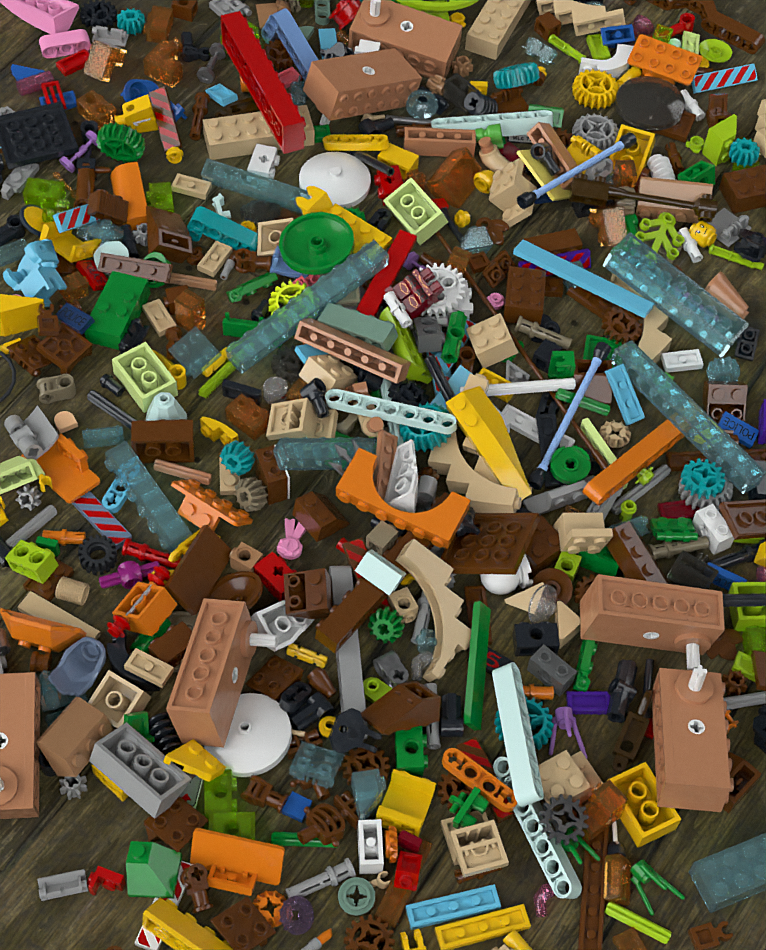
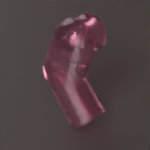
[534,883,555,918]

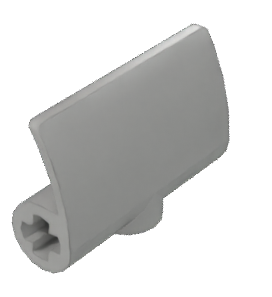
[4,406,59,459]

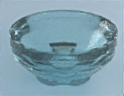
[406,90,438,119]

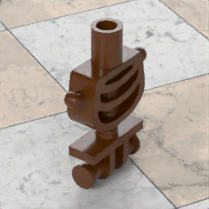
[287,728,341,801]
[297,790,372,847]

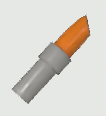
[301,928,332,950]

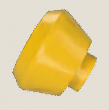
[474,170,494,193]

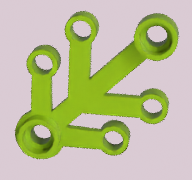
[634,212,685,266]

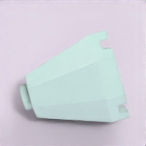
[146,392,187,421]

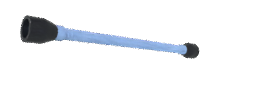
[517,132,637,209]
[527,342,611,490]

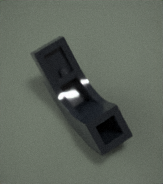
[107,630,160,691]

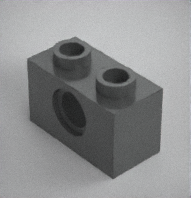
[527,645,577,697]

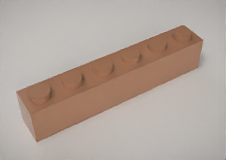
[294,318,411,384]

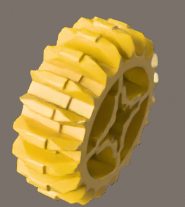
[572,68,618,110]

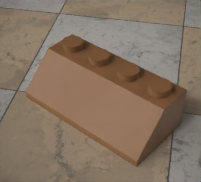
[634,176,713,223]

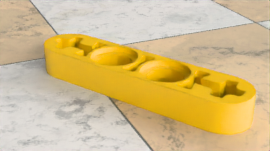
[322,134,389,151]

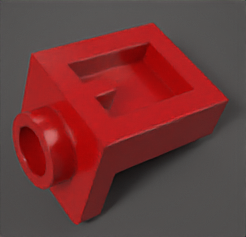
[394,851,422,891]
[87,866,126,895]

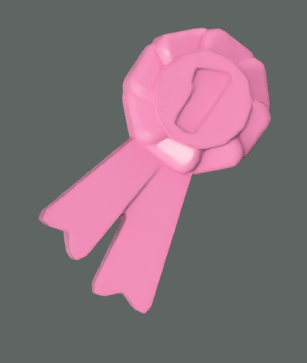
[277,518,306,560]

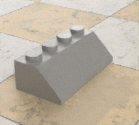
[89,722,192,819]

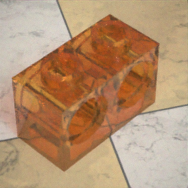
[76,90,116,130]

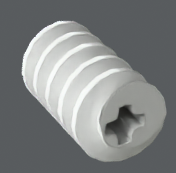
[647,154,677,180]

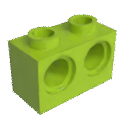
[5,540,59,584]

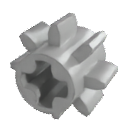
[133,223,148,246]
[16,484,43,511]
[59,774,88,800]

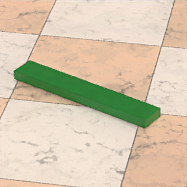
[463,601,491,731]

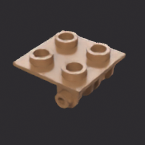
[256,0,291,29]

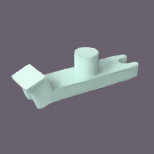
[212,193,231,219]

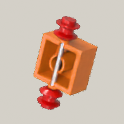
[107,566,178,638]

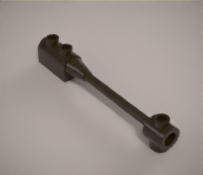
[569,173,718,223]

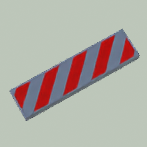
[72,491,132,550]

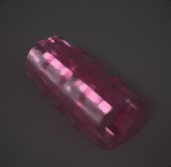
[16,70,54,96]

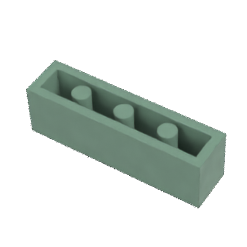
[317,303,398,352]

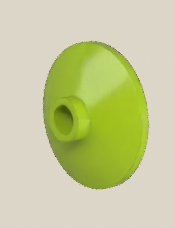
[699,39,732,63]

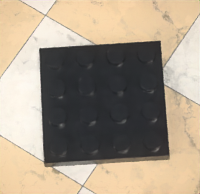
[0,101,79,170]

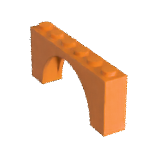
[336,448,471,549]

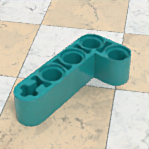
[187,206,258,252]

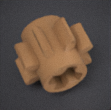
[452,56,473,77]
[426,74,447,95]

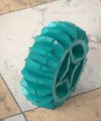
[493,62,540,89]
[399,402,452,452]
[494,695,554,750]

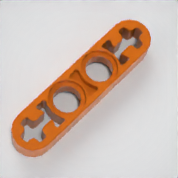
[442,748,517,812]

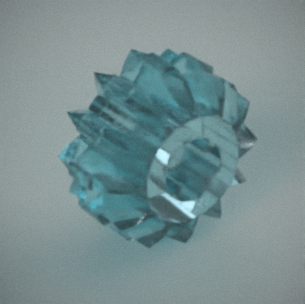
[707,356,740,381]

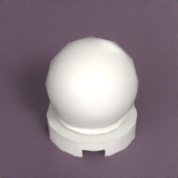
[480,555,533,595]

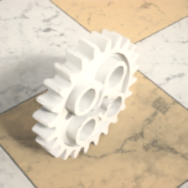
[420,263,467,318]

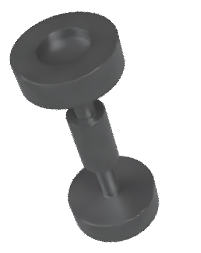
[197,43,227,84]

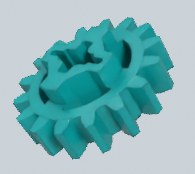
[681,458,726,499]

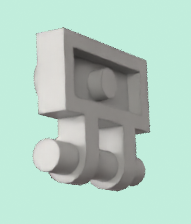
[209,0,252,17]

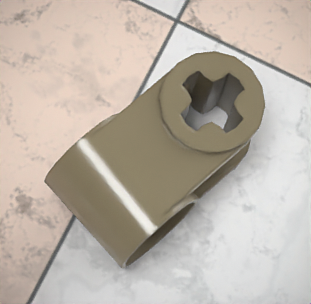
[36,374,77,404]

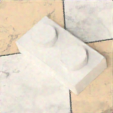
[661,349,704,373]

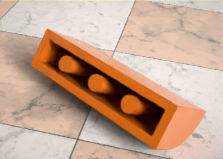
[110,162,147,230]

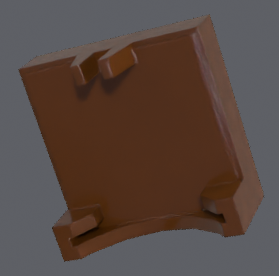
[36,322,93,374]

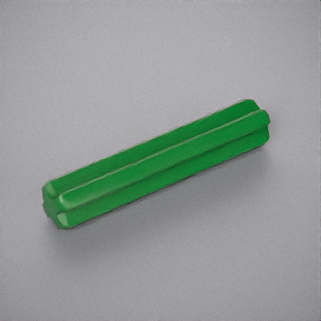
[555,388,610,416]
[271,832,337,848]

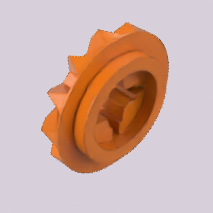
[384,825,398,863]
[253,890,289,928]

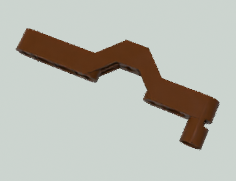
[624,0,765,54]

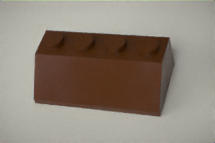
[606,521,670,584]

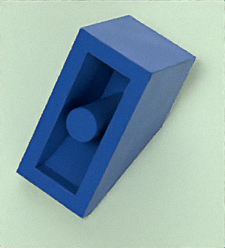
[600,24,635,48]

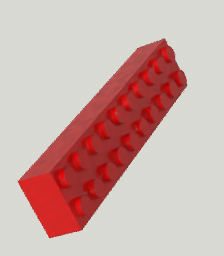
[220,11,306,154]

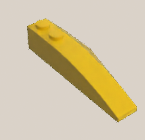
[445,386,532,500]

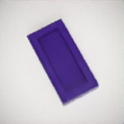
[566,691,610,714]

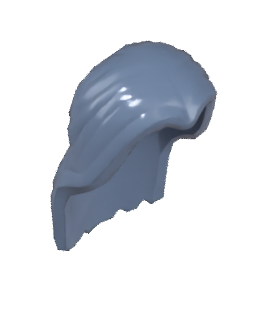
[48,637,106,697]

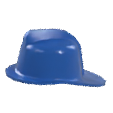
[121,79,159,104]

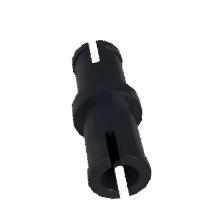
[120,224,139,259]

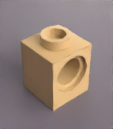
[388,587,419,623]

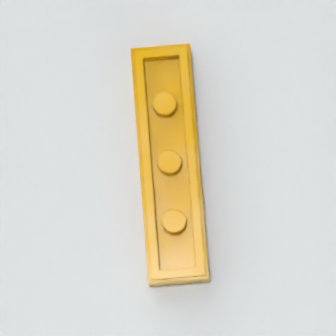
[434,904,531,950]

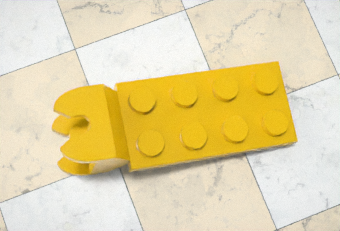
[296,186,393,266]

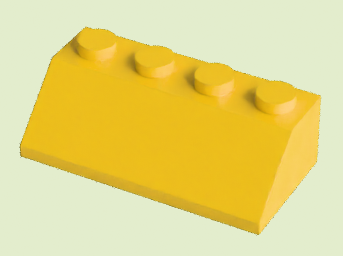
[143,898,233,950]

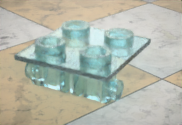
[168,326,221,379]
[39,671,87,712]
[289,741,344,789]

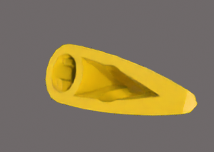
[152,349,187,390]

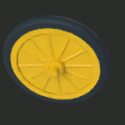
[19,204,54,236]

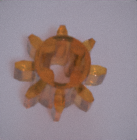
[404,169,427,189]

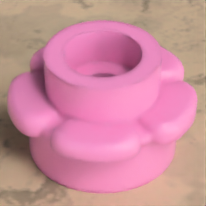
[487,293,505,310]

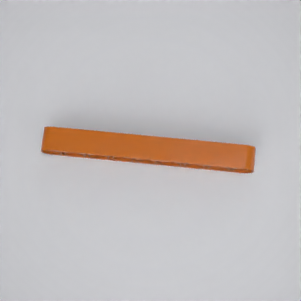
[582,404,703,506]

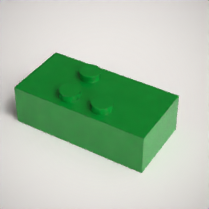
[85,271,150,350]

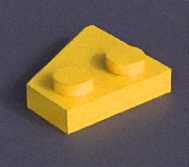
[163,739,226,782]

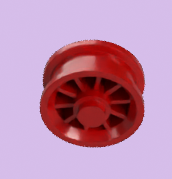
[328,0,362,30]

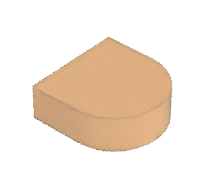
[54,411,78,434]

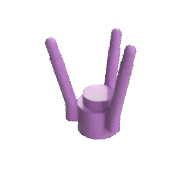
[549,707,587,759]

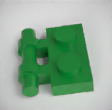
[650,517,698,542]

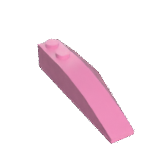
[0,0,79,34]

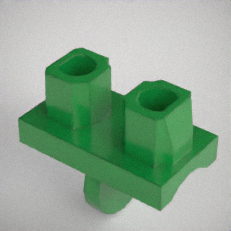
[448,787,489,829]

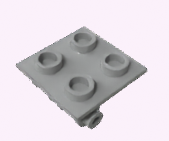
[708,208,751,247]

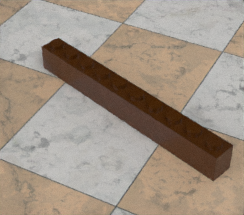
[315,492,449,653]

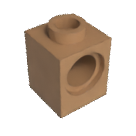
[229,542,263,573]

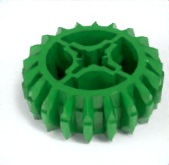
[96,122,146,163]

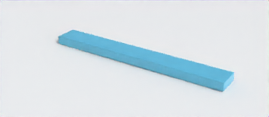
[513,240,654,318]

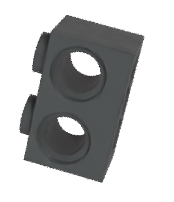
[413,317,445,353]

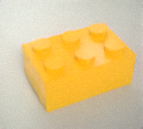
[603,762,681,848]

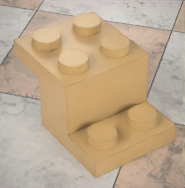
[489,158,537,227]
[266,398,338,451]
[552,513,613,554]
[538,750,605,811]
[440,811,509,877]

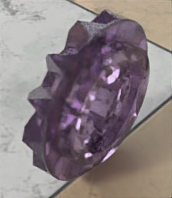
[279,896,314,935]

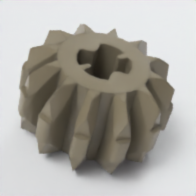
[614,186,636,216]
[234,477,268,512]

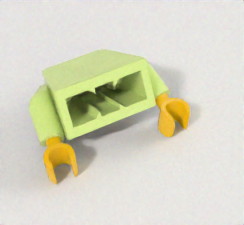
[0,456,53,509]

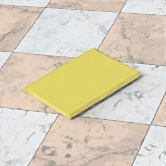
[517,149,570,201]

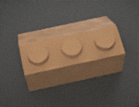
[36,697,114,777]

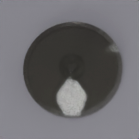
[615,76,685,130]

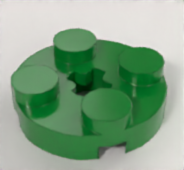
[550,445,591,485]

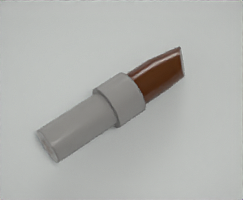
[220,250,236,280]

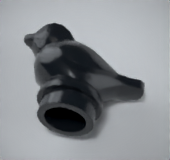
[455,507,481,538]

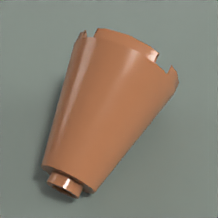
[696,271,749,321]

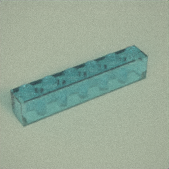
[200,158,311,214]
[273,437,377,470]
[104,441,192,554]

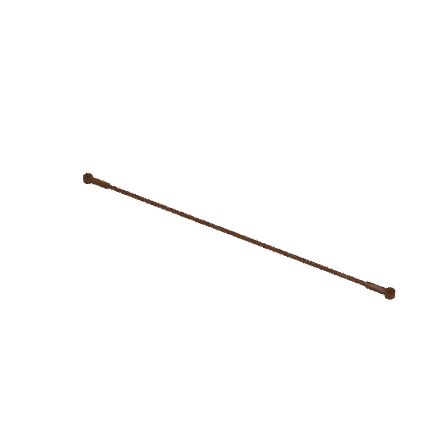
[435,231,609,470]

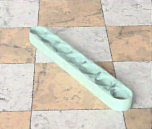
[325,389,457,434]

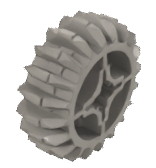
[572,113,619,151]
[678,471,733,511]

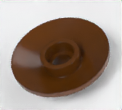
[531,568,573,610]

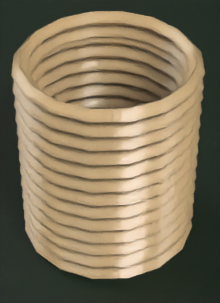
[55,576,90,606]

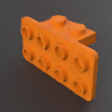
[627,34,702,89]
[21,433,100,503]
[171,478,253,531]
[190,828,285,896]

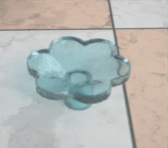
[416,628,438,654]

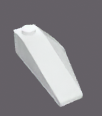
[384,439,418,513]
[251,600,315,652]

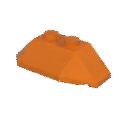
[0,608,87,653]

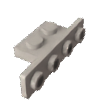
[523,476,595,515]

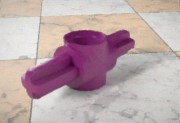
[99,561,160,589]

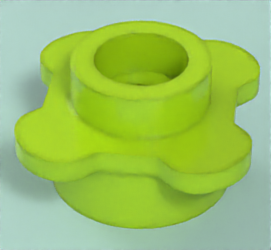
[686,136,705,154]
[635,467,655,486]

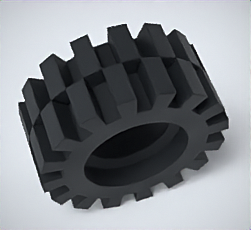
[78,534,117,575]

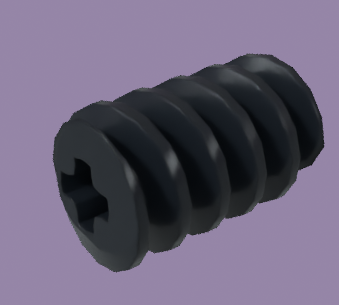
[464,92,498,115]
[148,712,183,756]

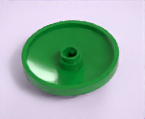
[279,212,355,275]

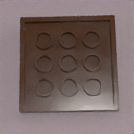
[440,513,540,575]

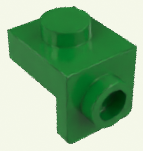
[124,711,154,743]

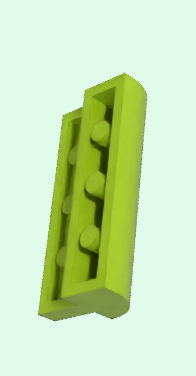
[379,306,433,384]

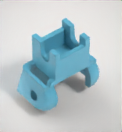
[3,239,67,307]

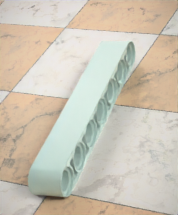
[431,110,553,136]
[492,662,544,807]
[493,757,582,899]

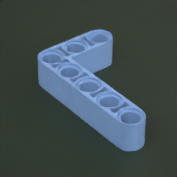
[261,8,318,81]

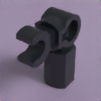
[181,32,210,62]

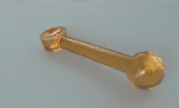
[53,172,76,198]

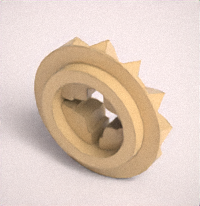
[599,420,631,448]

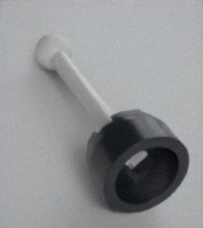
[607,807,626,861]

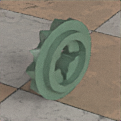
[338,877,375,916]

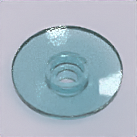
[87,219,124,241]

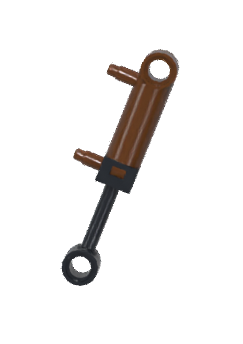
[73,120,111,208]

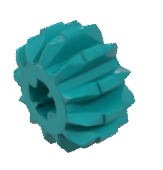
[117,8,146,35]
[729,137,760,168]
[220,440,255,476]

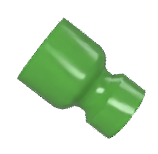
[476,123,504,149]

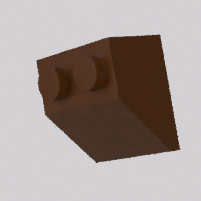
[292,491,349,542]

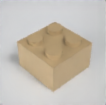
[466,313,518,368]
[299,354,357,398]

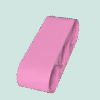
[39,29,91,58]

